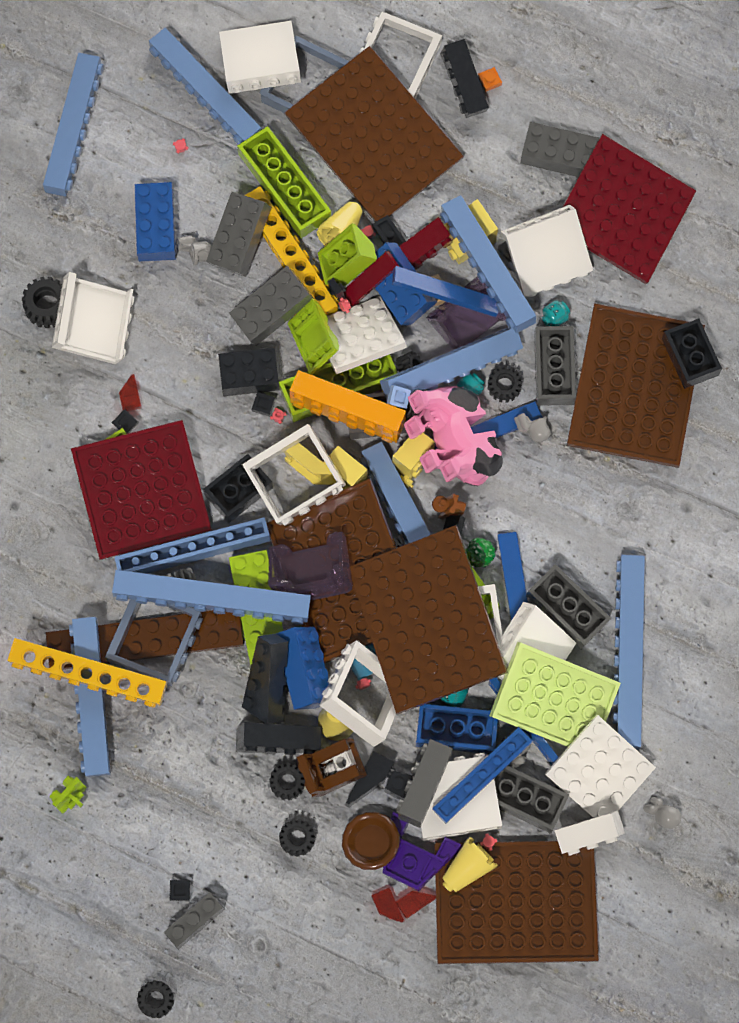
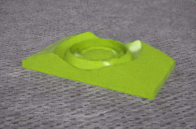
[287,298,339,375]

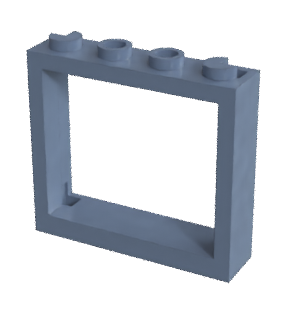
[260,35,349,113]
[105,599,203,687]

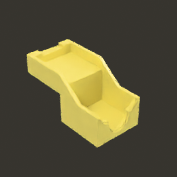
[284,443,367,490]

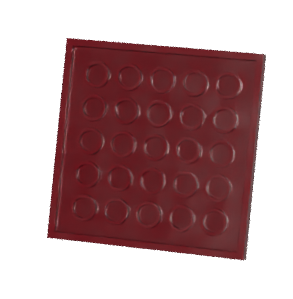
[562,134,696,284]
[71,420,212,560]

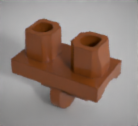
[432,494,466,520]

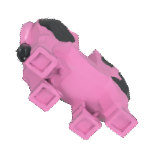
[404,386,503,487]

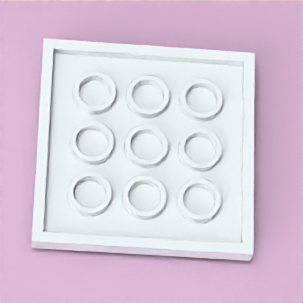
[327,296,407,374]
[545,715,656,818]

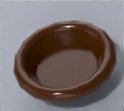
[342,812,400,870]

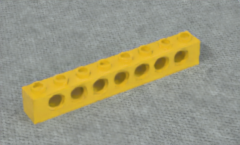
[244,186,339,316]
[7,638,168,708]

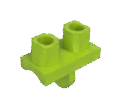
[49,776,87,814]

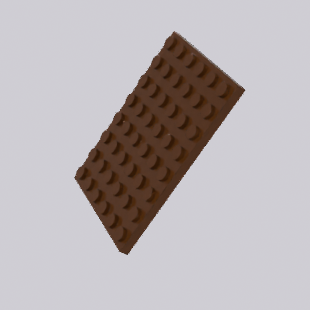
[284,46,464,222]
[567,303,705,468]
[266,479,396,663]
[348,525,508,714]
[435,841,599,964]

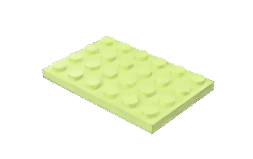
[489,642,621,747]

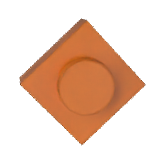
[478,67,502,92]

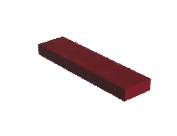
[338,251,399,308]

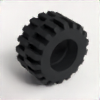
[22,277,62,328]

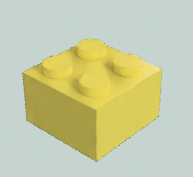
[392,433,435,479]

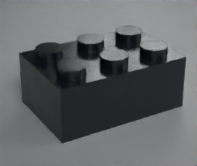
[662,318,722,389]
[218,347,279,397]
[203,454,273,523]

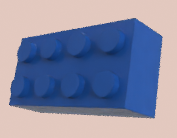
[135,182,176,262]
[364,242,437,325]
[276,627,329,710]
[416,704,498,754]

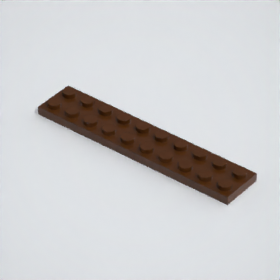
[45,610,243,670]

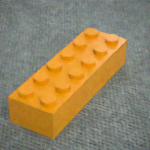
[289,370,406,443]

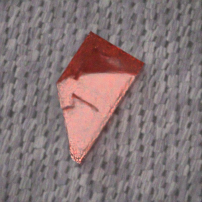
[119,374,142,411]
[371,887,404,923]
[395,891,436,919]

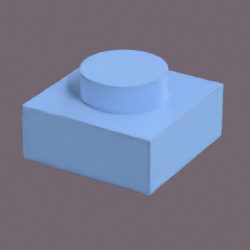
[387,385,411,409]

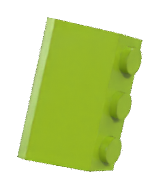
[318,223,377,287]

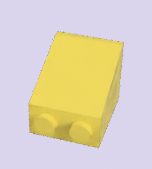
[447,199,498,265]

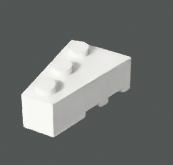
[555,810,625,856]

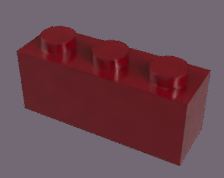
[399,217,455,270]

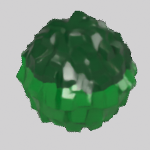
[466,538,496,568]

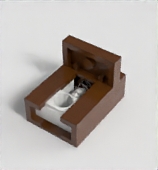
[297,739,367,797]

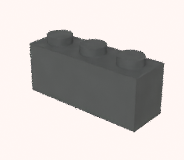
[164,892,224,950]

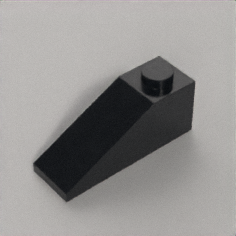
[346,751,396,808]

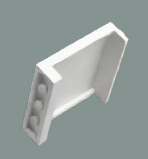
[219,21,301,94]
[501,205,593,297]
[52,272,134,364]
[498,602,576,681]
[411,753,502,841]

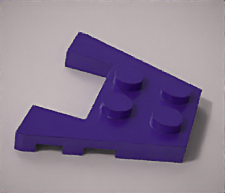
[382,812,462,891]

